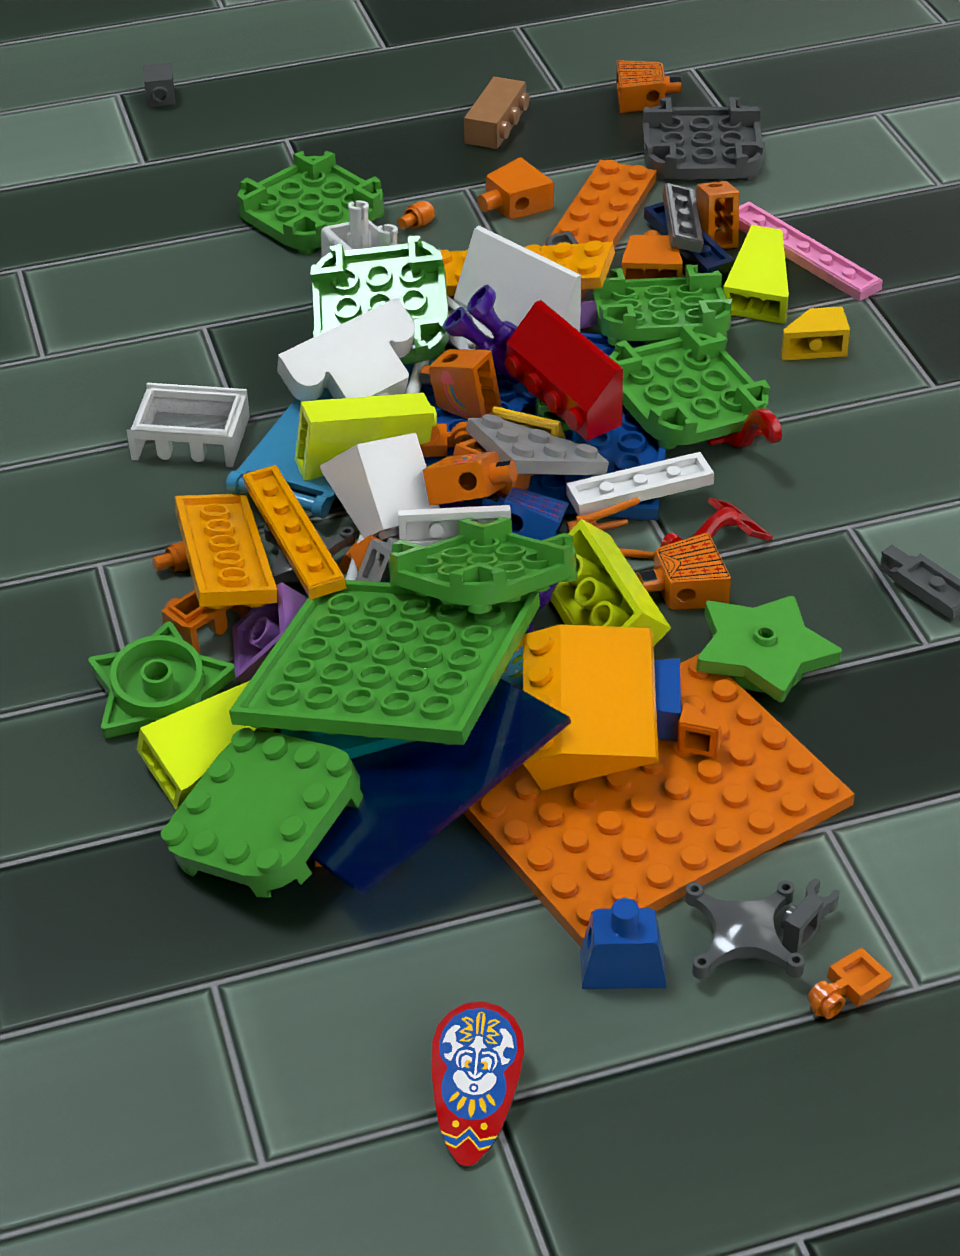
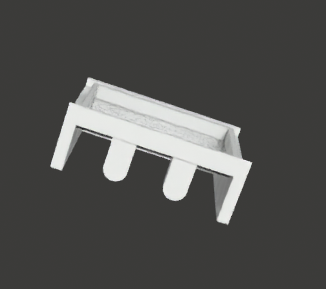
[126,383,250,467]

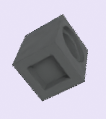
[143,63,176,107]

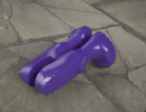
[443,285,519,385]

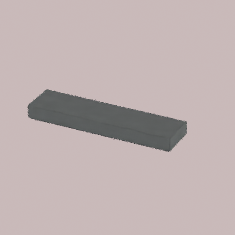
[662,183,704,253]

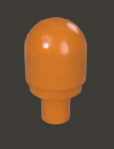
[397,201,435,230]
[152,541,190,572]

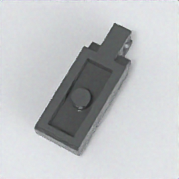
[879,545,960,620]

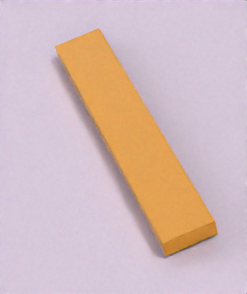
[242,465,347,600]

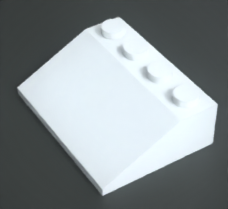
[454,226,581,333]

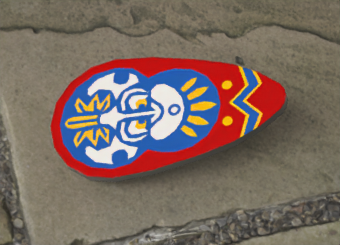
[431,1001,525,1168]

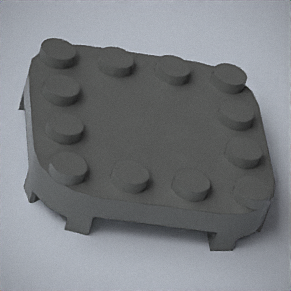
[642,97,765,181]

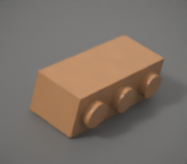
[464,76,529,149]

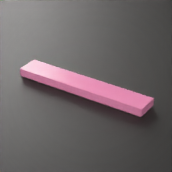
[739,202,883,302]

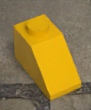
[781,307,850,361]

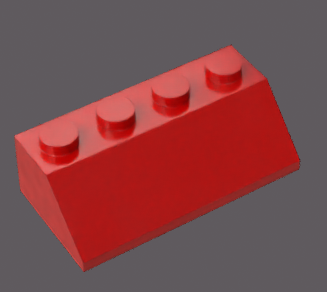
[505,300,623,441]

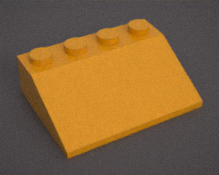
[523,624,659,791]

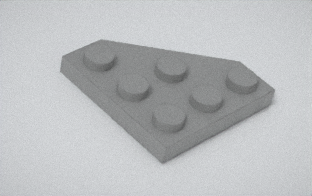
[466,414,609,475]

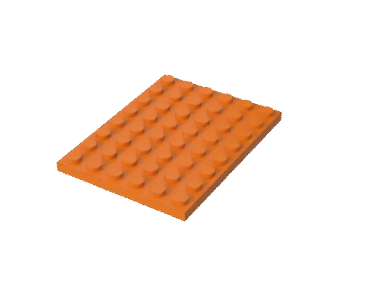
[443,654,855,947]

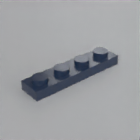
[644,202,735,274]

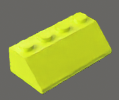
[551,519,671,647]

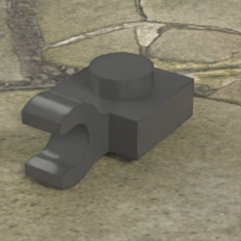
[781,879,840,953]

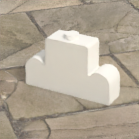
[277,297,415,401]

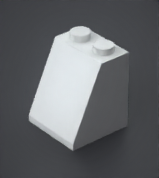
[320,433,440,541]

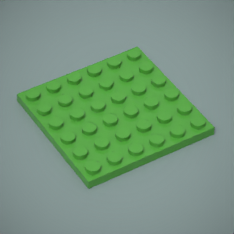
[229,580,540,745]

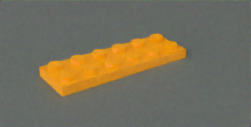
[440,240,615,296]
[175,493,277,609]

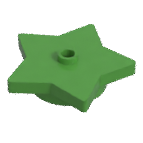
[696,596,842,702]
[88,621,236,738]

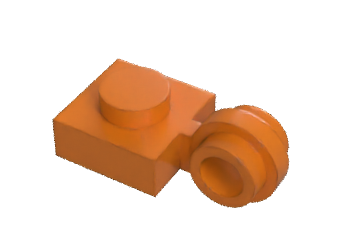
[420,422,473,457]
[807,947,893,1019]

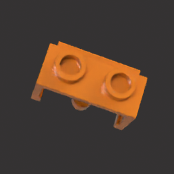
[161,587,251,653]

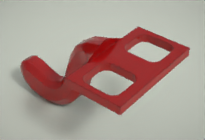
[706,408,782,448]
[660,497,773,547]

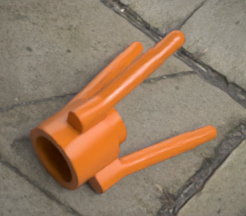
[566,497,655,559]

